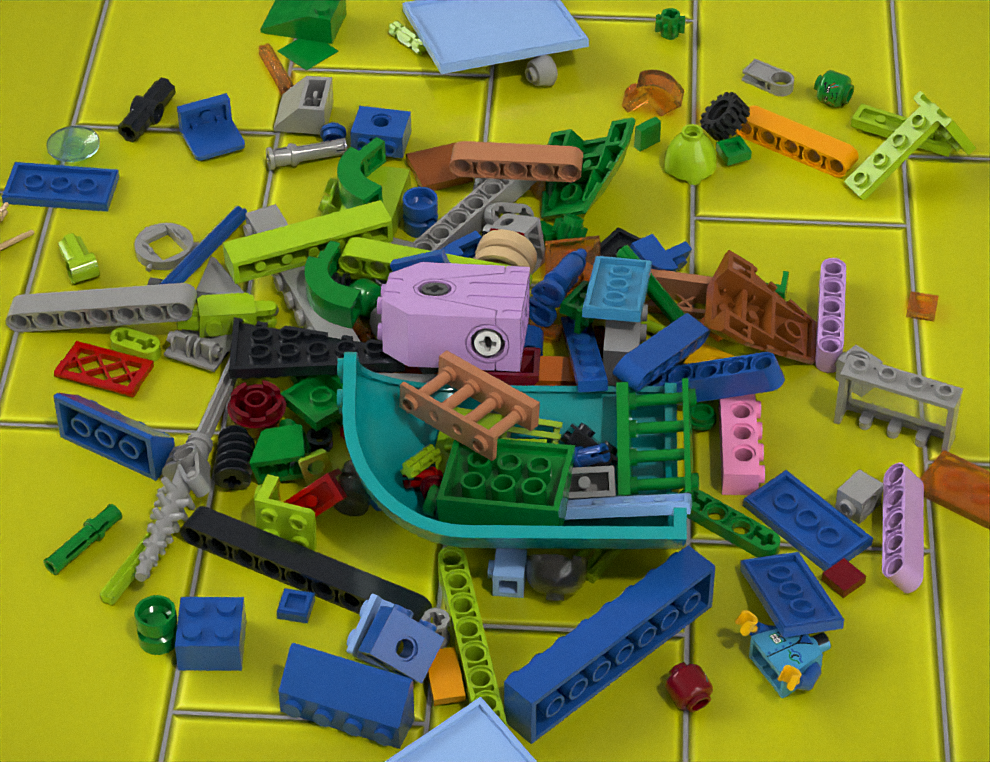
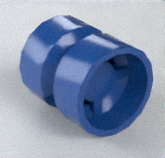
[402,187,438,238]

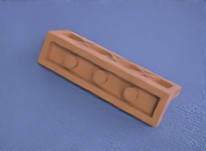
[644,269,712,319]

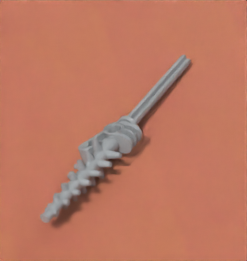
[135,358,238,582]

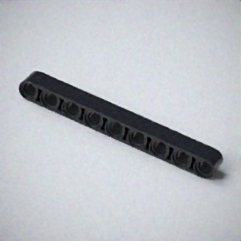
[180,506,432,622]

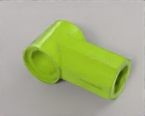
[58,233,100,284]

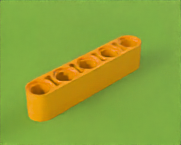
[736,105,859,178]

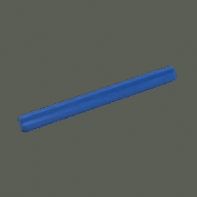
[159,206,247,285]

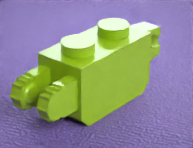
[176,293,277,338]

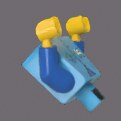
[735,610,831,698]

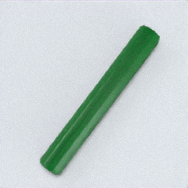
[616,245,685,323]

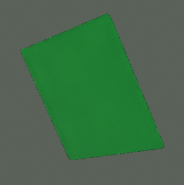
[278,38,338,70]

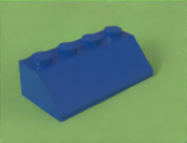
[53,393,175,481]
[278,643,415,749]

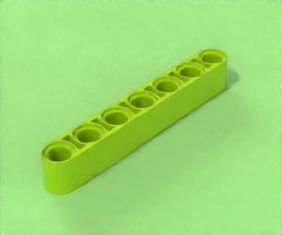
[338,237,533,286]

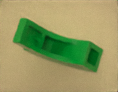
[337,137,386,209]
[304,241,362,329]

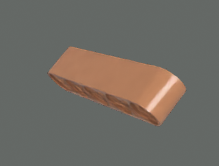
[449,141,584,182]

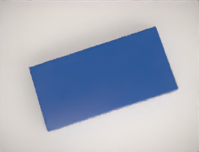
[2,162,119,212]
[743,470,873,571]
[740,552,844,638]

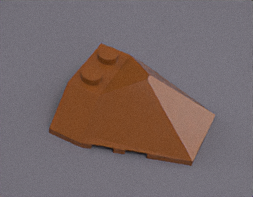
[704,250,817,365]

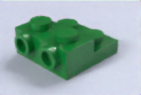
[281,374,343,431]

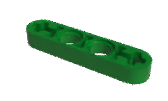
[679,489,780,558]

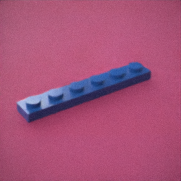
[561,316,608,392]

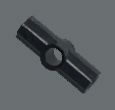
[118,77,176,142]

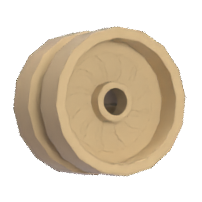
[473,229,537,274]

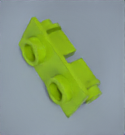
[318,175,342,216]

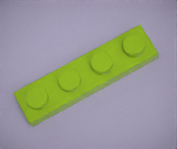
[851,104,954,157]

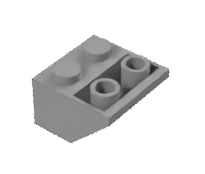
[274,76,334,135]

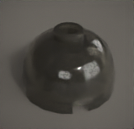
[525,554,588,601]

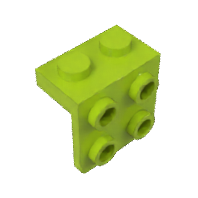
[254,474,317,551]

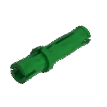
[43,504,123,575]

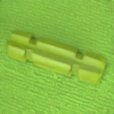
[388,21,426,55]
[400,444,441,479]

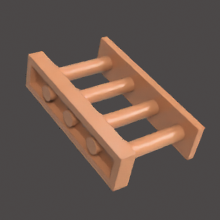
[399,350,540,461]

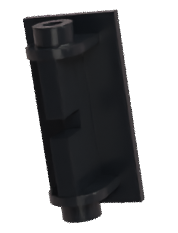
[560,422,618,468]

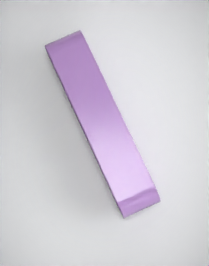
[815,258,846,373]
[882,462,924,593]

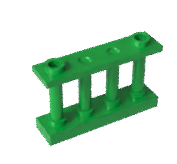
[616,378,699,502]

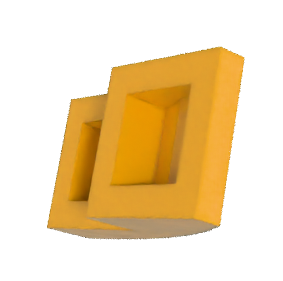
[427,647,466,706]

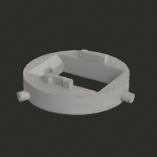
[135,223,199,272]

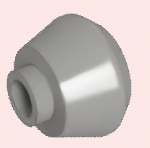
[525,55,558,86]

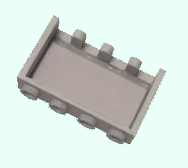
[834,355,963,458]

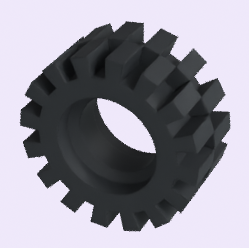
[700,92,750,141]

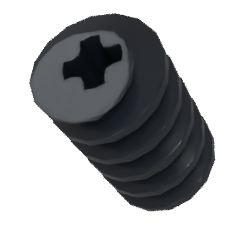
[213,425,255,490]

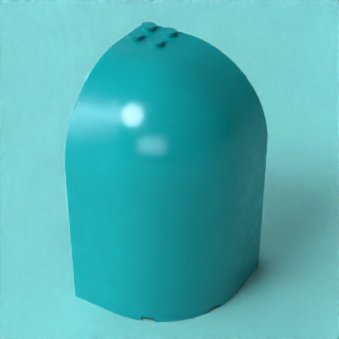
[337,352,687,550]

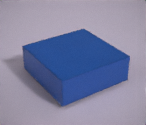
[277,588,315,623]

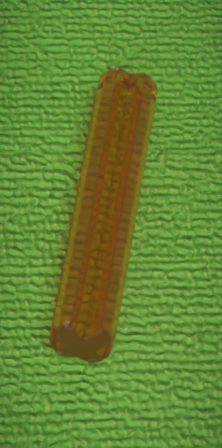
[258,43,294,94]

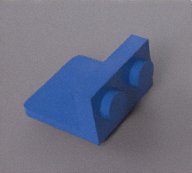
[177,93,245,161]

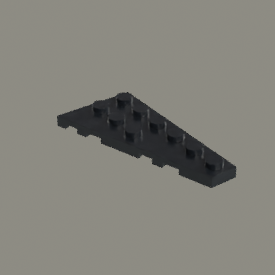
[229,317,405,379]

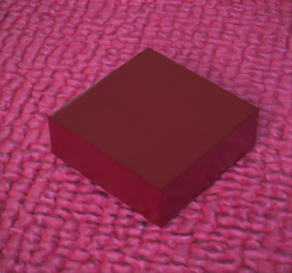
[821,558,866,598]

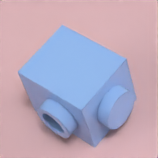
[488,548,527,598]

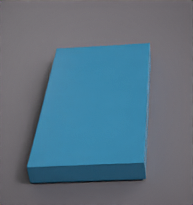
[582,256,652,322]

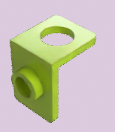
[298,449,333,486]

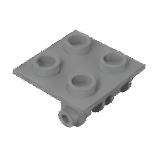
[164,329,232,372]

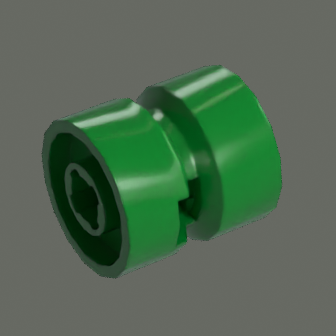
[134,595,177,655]

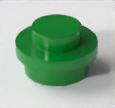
[692,403,716,430]

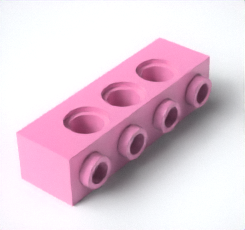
[718,394,765,495]

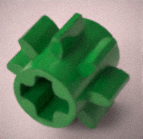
[655,8,685,40]
[552,213,588,246]

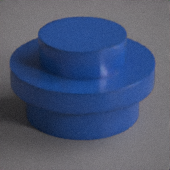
[320,122,346,142]

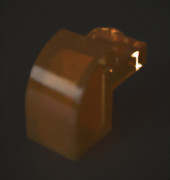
[622,69,685,117]

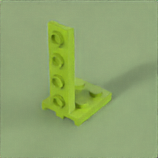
[844,91,976,200]

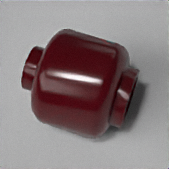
[665,662,713,712]

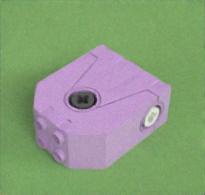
[377,262,530,372]

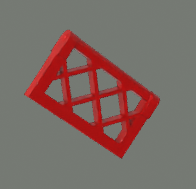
[54,341,154,398]

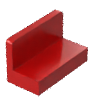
[284,468,348,518]

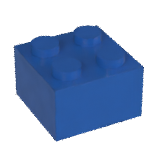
[175,597,247,671]

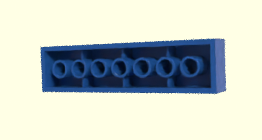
[504,545,715,744]

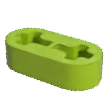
[110,327,162,362]

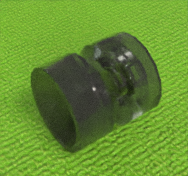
[334,460,372,516]

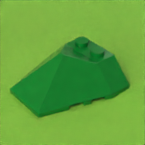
[541,117,636,220]

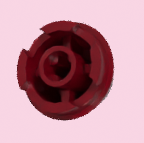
[227,380,286,439]

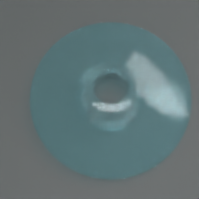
[47,126,100,162]

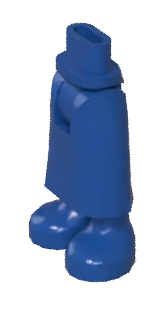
[529,248,587,327]

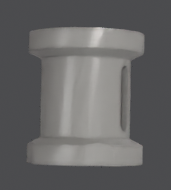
[421,608,450,649]

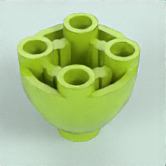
[664,124,716,185]

